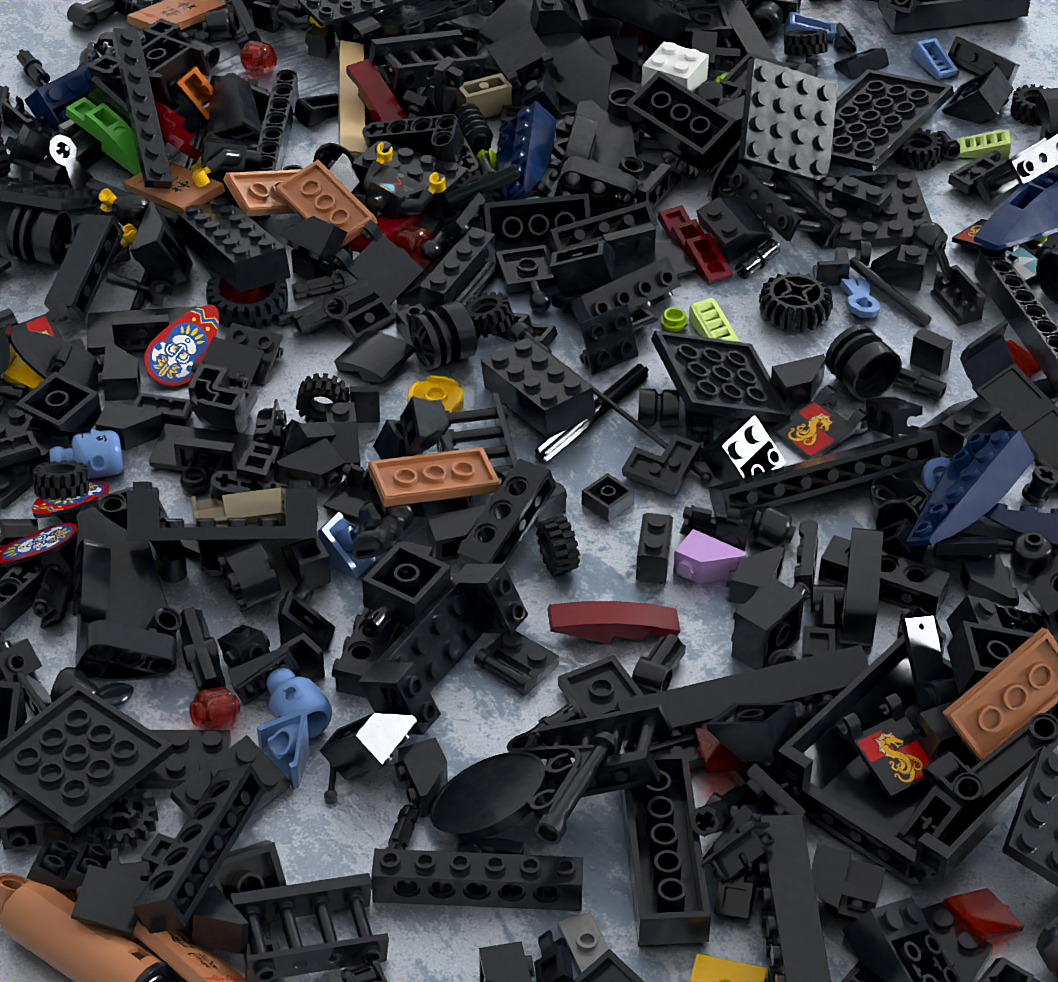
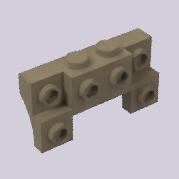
[191,481,318,542]

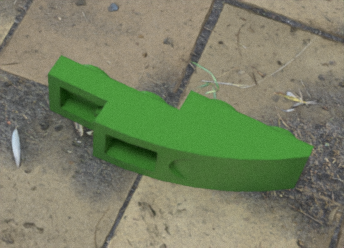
[65,97,141,175]

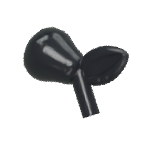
[911,222,950,279]
[50,667,134,706]

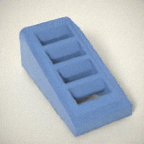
[784,12,835,40]
[911,38,959,80]

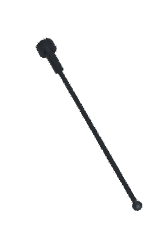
[509,321,712,484]

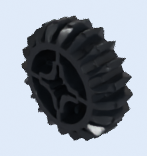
[759,272,833,332]

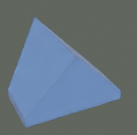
[318,512,376,578]
[257,708,310,790]

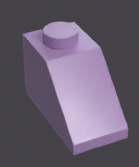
[673,529,747,584]

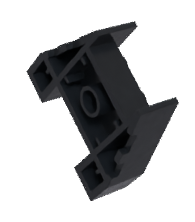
[88,18,210,103]

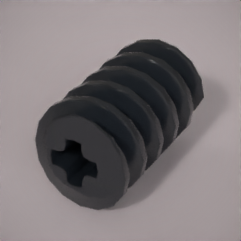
[453,103,493,156]

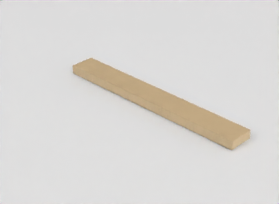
[338,40,365,156]

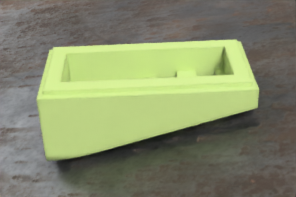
[956,130,1011,159]
[689,298,740,342]

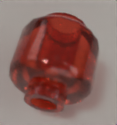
[240,40,277,75]
[395,225,433,263]
[189,686,240,730]

